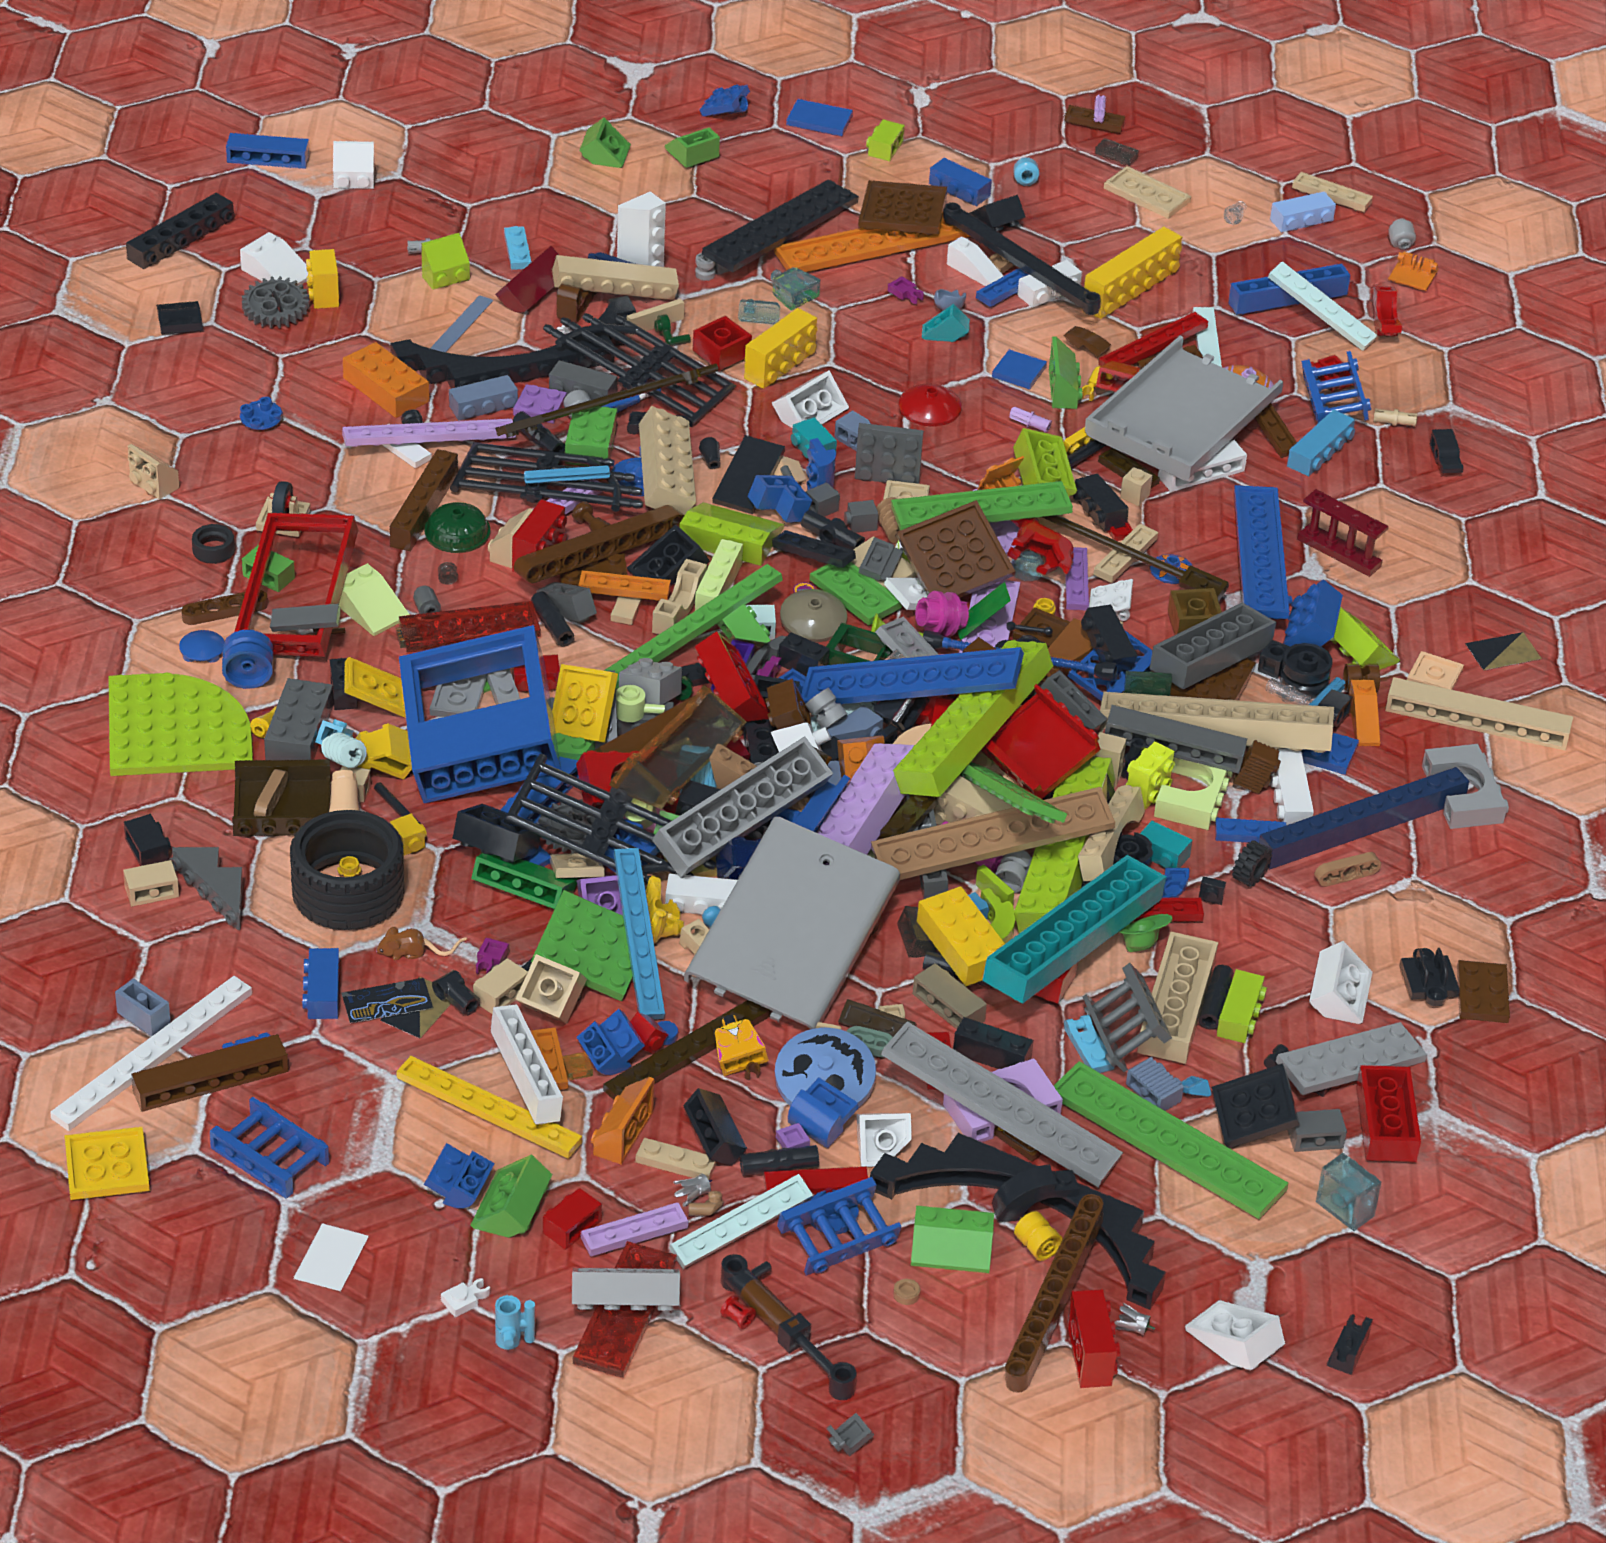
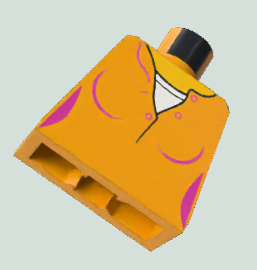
[715,1015,769,1076]

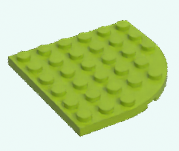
[109,672,253,776]

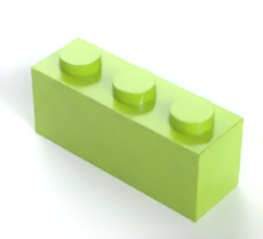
[1217,969,1267,1043]

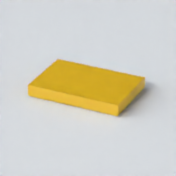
[344,657,406,718]

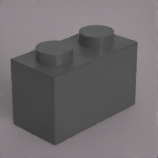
[1288,1109,1347,1152]

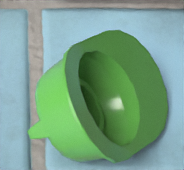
[1119,914,1173,952]

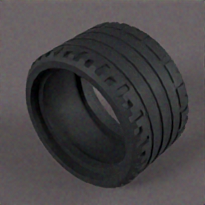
[290,810,404,930]

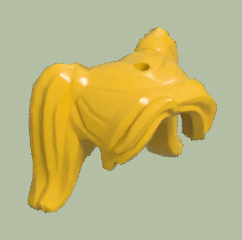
[645,876,684,943]

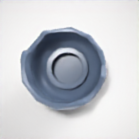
[934,289,966,311]

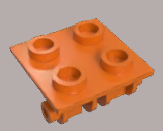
[1388,251,1439,291]
[977,456,1024,490]

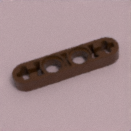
[181,590,268,625]

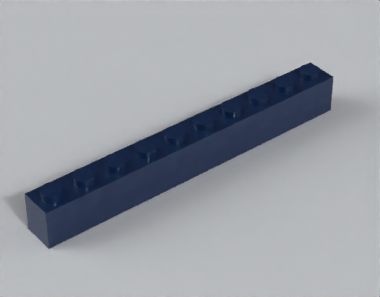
[1259,767,1470,870]

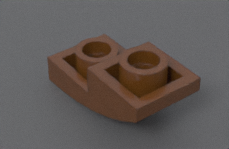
[1064,326,1111,358]

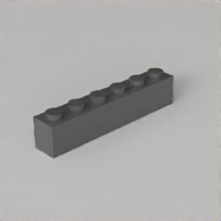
[1104,705,1248,773]

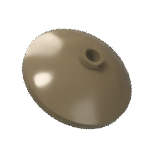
[780,589,847,642]

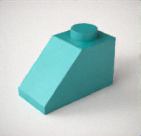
[922,304,970,342]

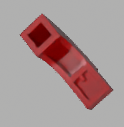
[1373,286,1402,336]

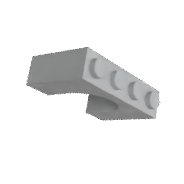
[1422,744,1509,829]

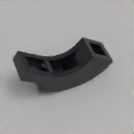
[992,1164,1079,1222]

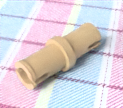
[1374,408,1418,427]

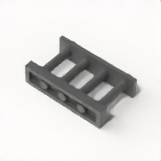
[1083,963,1172,1072]

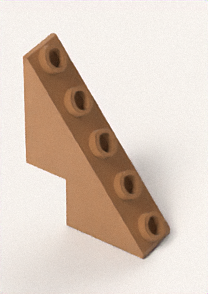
[709,744,811,812]

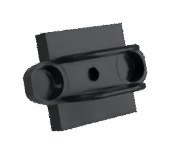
[1400,948,1460,1006]

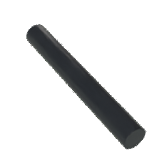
[374,782,421,824]

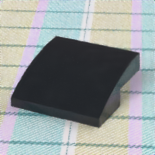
[156,301,203,334]

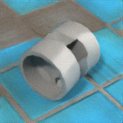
[805,688,848,728]
[995,850,1032,893]

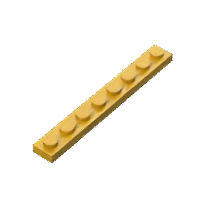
[397,1056,582,1159]

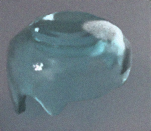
[1011,551,1044,581]

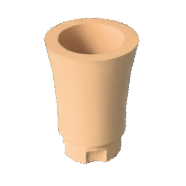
[329,770,360,812]

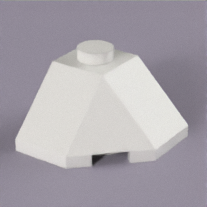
[856,1113,912,1167]

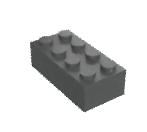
[264,678,334,760]

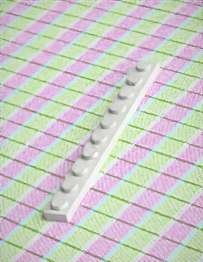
[50,976,252,1131]

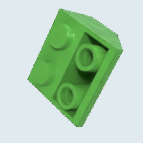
[665,127,720,168]
[717,604,771,647]

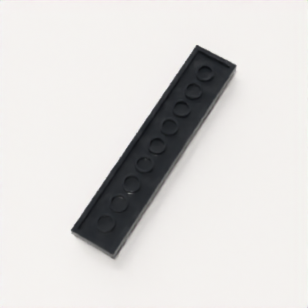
[702,180,859,272]

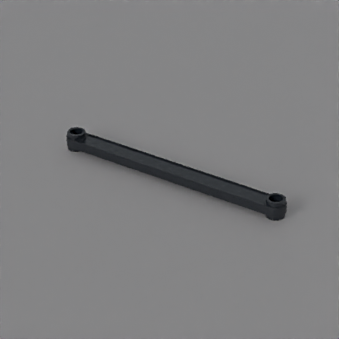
[943,202,1101,315]

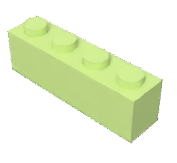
[695,539,743,611]

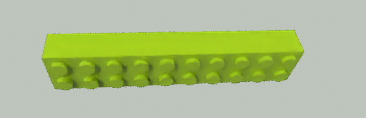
[893,640,1053,797]
[1014,757,1115,933]

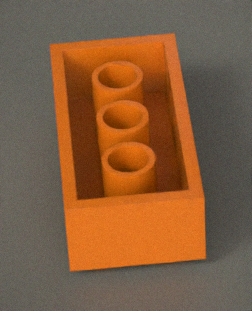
[343,342,429,418]

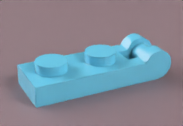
[1064,1015,1114,1073]

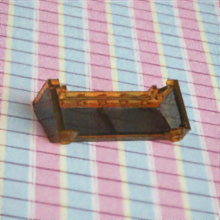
[609,685,746,809]

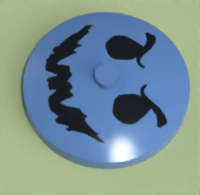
[775,1028,876,1107]

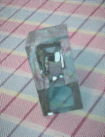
[770,267,820,311]

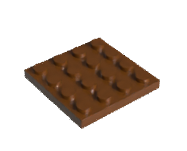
[858,180,947,235]
[896,500,1016,598]
[1143,658,1256,701]

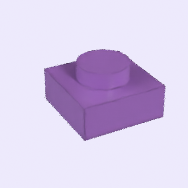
[776,1123,810,1148]

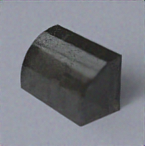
[897,906,938,958]

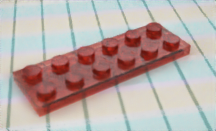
[399,601,541,652]
[573,1241,677,1378]

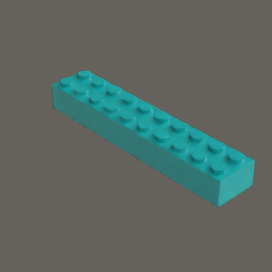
[982,855,1167,1004]

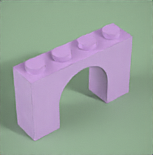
[943,1059,1063,1142]

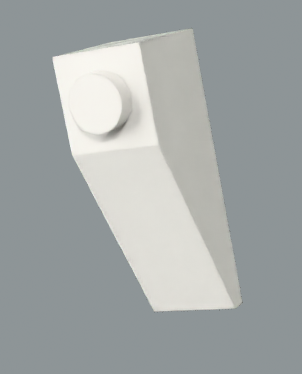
[947,236,1003,286]

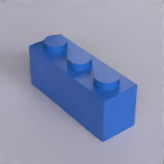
[929,158,992,207]
[302,948,340,1019]

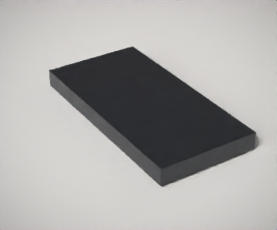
[712,435,785,514]

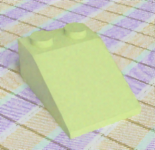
[339,563,410,636]

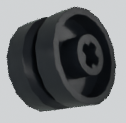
[1280,643,1333,699]

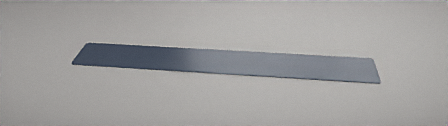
[430,296,493,352]

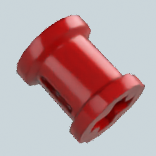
[720,1295,756,1329]

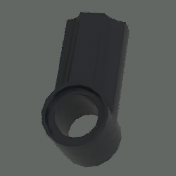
[432,970,480,1016]

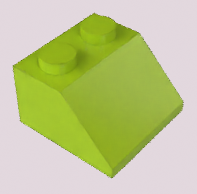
[421,233,470,290]

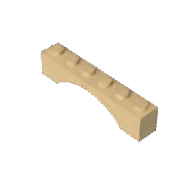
[1078,785,1145,881]

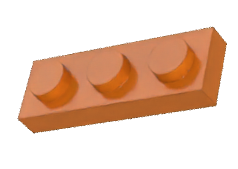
[531,1028,568,1090]

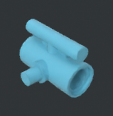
[495,1295,535,1350]

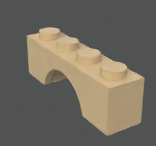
[652,559,707,634]

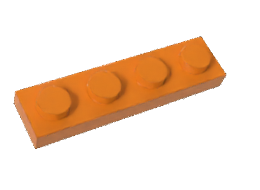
[579,570,671,601]

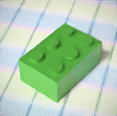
[565,407,617,466]

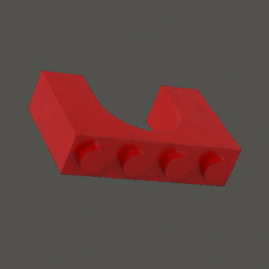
[576,750,680,814]

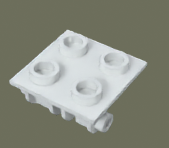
[1089,579,1133,621]

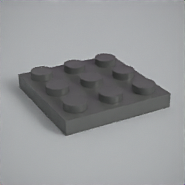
[855,423,924,484]

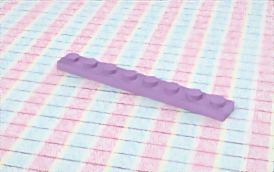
[342,419,516,447]

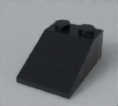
[627,525,710,586]

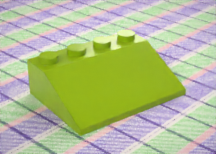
[680,502,784,566]

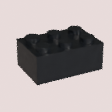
[452,803,543,863]

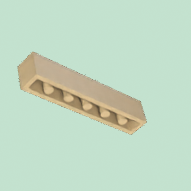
[552,255,679,300]

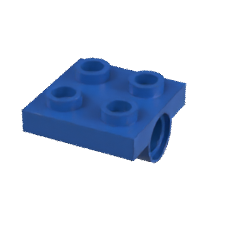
[700,85,750,116]

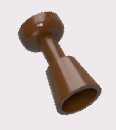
[572,502,612,531]

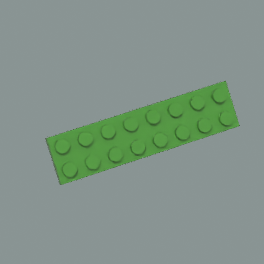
[891,481,1073,530]

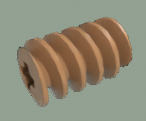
[876,497,900,544]

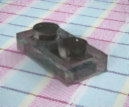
[1095,138,1139,166]

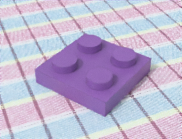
[513,384,567,424]

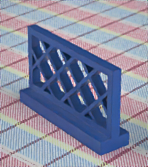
[1068,631,1153,701]

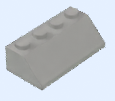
[572,1268,680,1310]

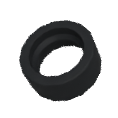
[192,524,235,563]

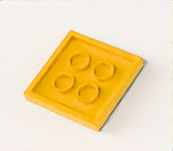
[552,664,618,743]
[64,1126,150,1200]

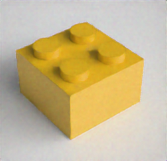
[306,249,339,309]

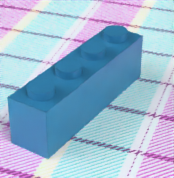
[1287,409,1355,477]

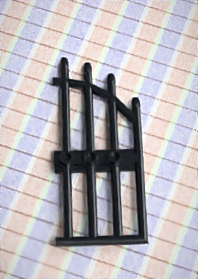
[543,313,736,427]
[450,442,643,512]
[504,754,732,885]

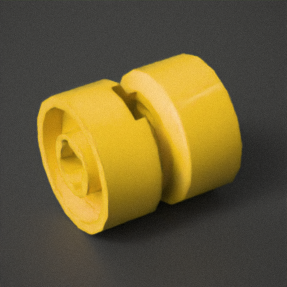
[1014,1211,1063,1261]

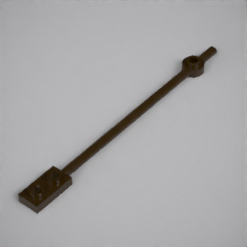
[495,364,719,438]
[1042,515,1229,602]

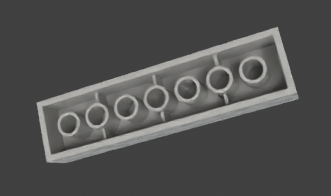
[652,736,833,878]

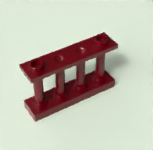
[1297,489,1389,577]

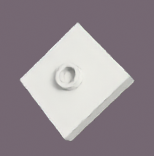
[884,578,928,610]

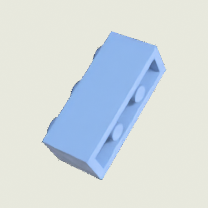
[1270,192,1336,232]

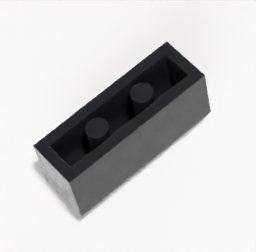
[1073,473,1129,532]
[1081,604,1138,672]
[953,1017,1034,1069]
[683,1088,747,1166]

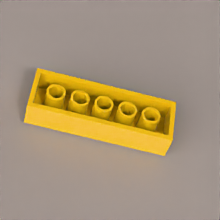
[1084,226,1182,319]

